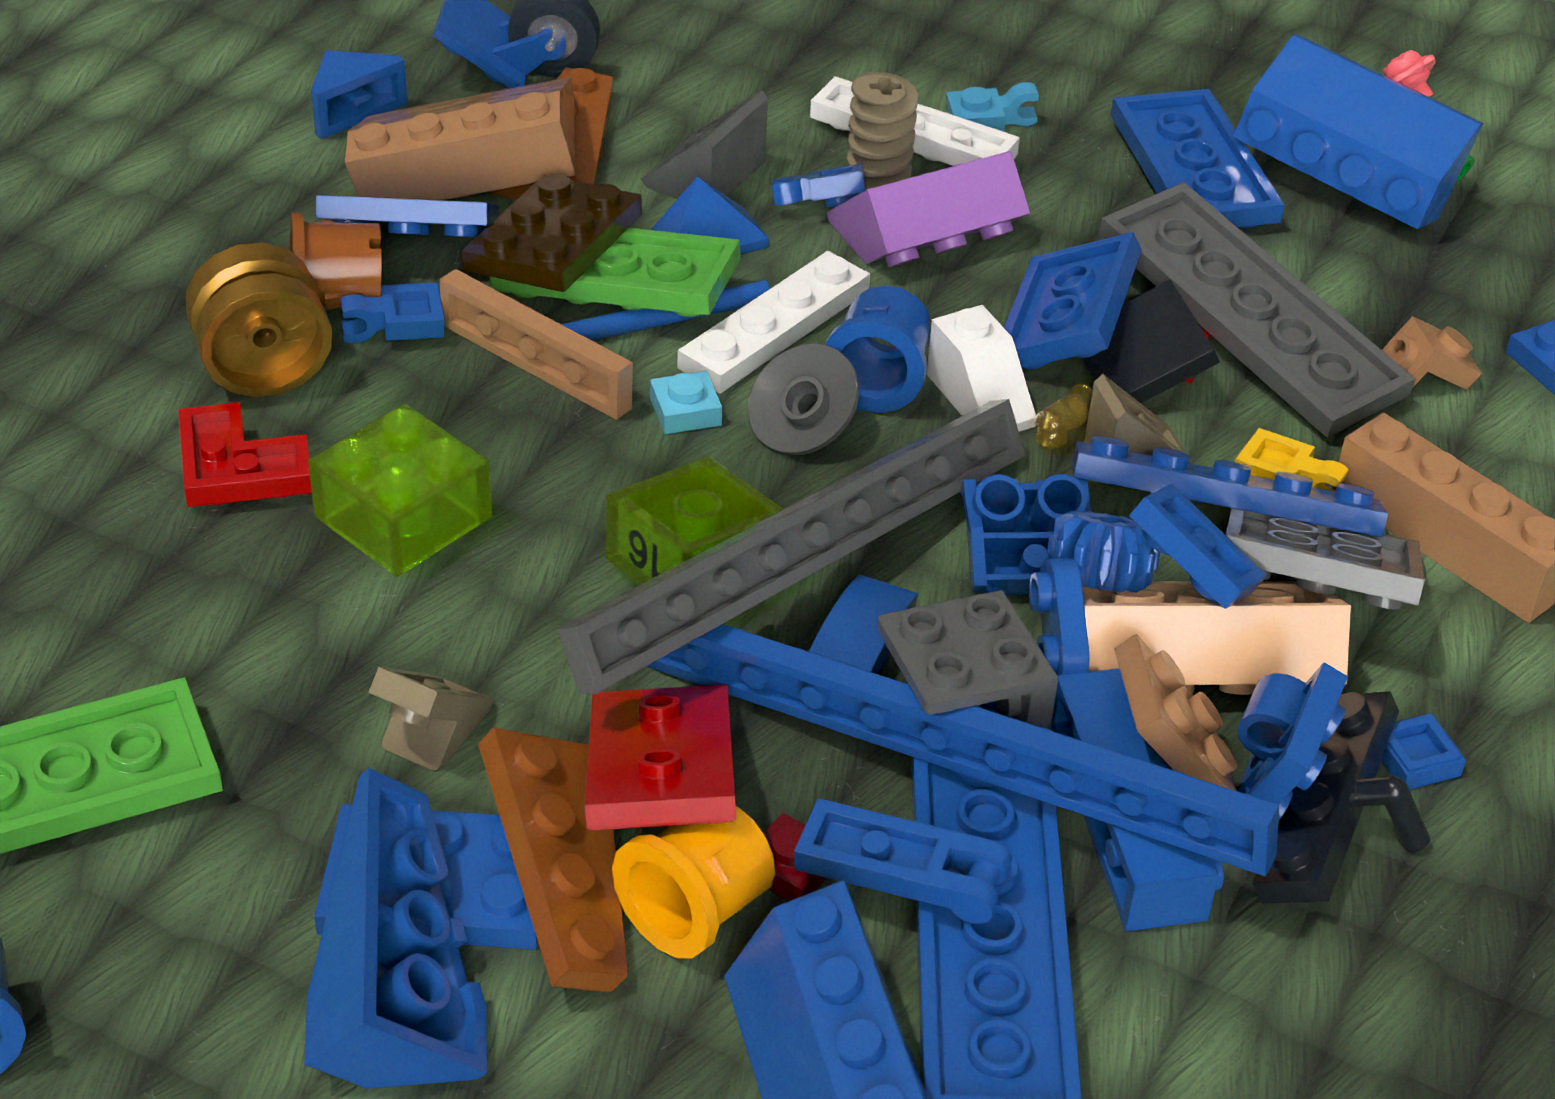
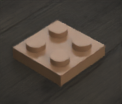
[1114,634,1237,791]

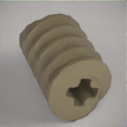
[846,72,919,190]

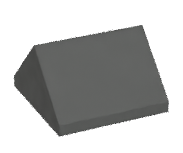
[641,90,768,199]

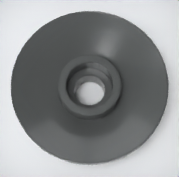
[748,344,860,456]

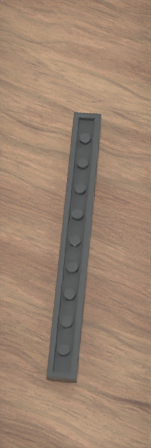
[557,399,1026,694]

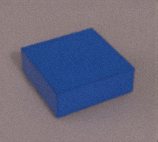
[1381,713,1466,790]

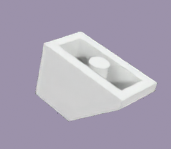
[926,305,1037,432]

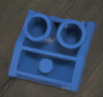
[960,474,1093,595]

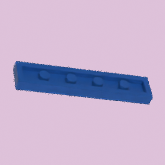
[1072,436,1389,537]

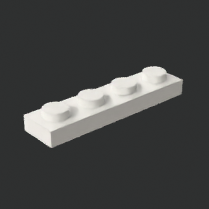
[810,77,1020,166]
[677,251,870,394]

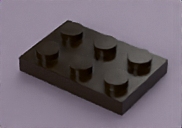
[461,174,643,292]

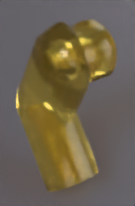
[1034,384,1093,448]

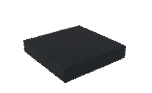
[1081,279,1220,403]

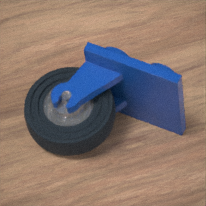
[432,0,600,88]

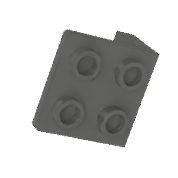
[877,590,1058,730]

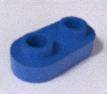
[1029,558,1089,675]

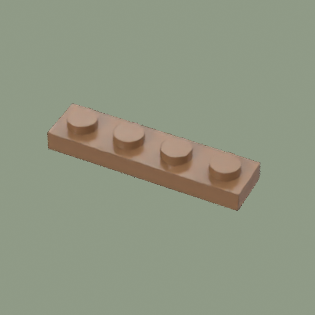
[440,269,633,420]

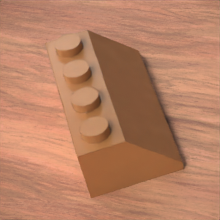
[1332,412,1555,623]

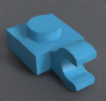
[946,82,1039,132]

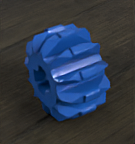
[1047,511,1160,593]

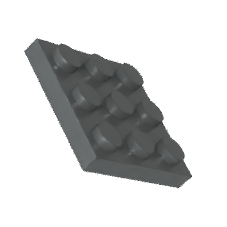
[1226,508,1425,610]

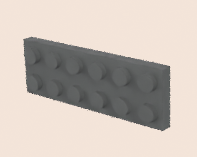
[1098,182,1416,438]

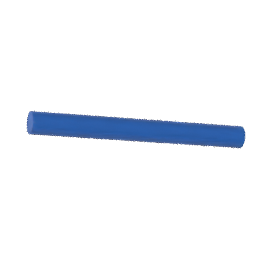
[561,280,770,341]

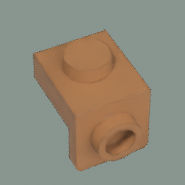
[1382,316,1482,390]

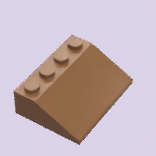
[345,77,576,201]

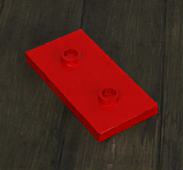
[585,684,736,830]

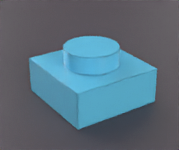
[650,371,722,435]

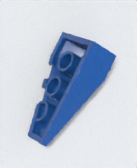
[304,768,487,1089]

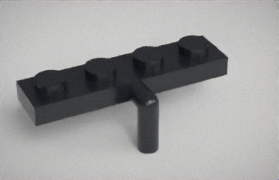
[1252,691,1431,904]

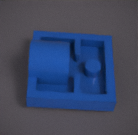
[1236,662,1348,819]

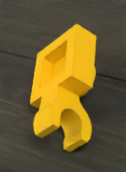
[1235,428,1349,492]

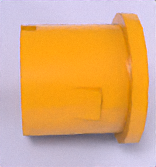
[612,805,775,959]

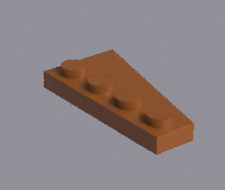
[478,727,628,993]

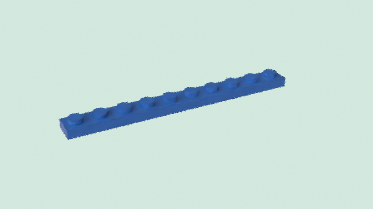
[646,624,1279,876]

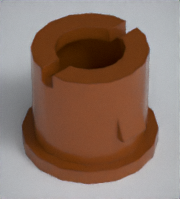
[289,213,382,311]

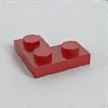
[178,402,314,507]

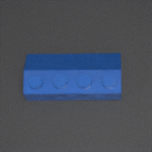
[1233,34,1483,229]
[724,880,928,1099]

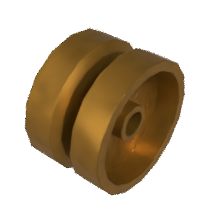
[186,242,332,398]

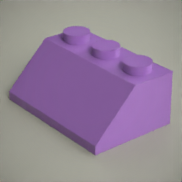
[826,151,1030,268]

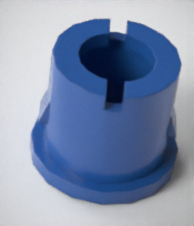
[824,285,931,413]

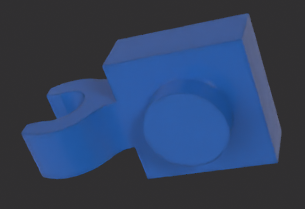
[341,283,444,343]

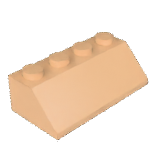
[1082,581,1351,695]

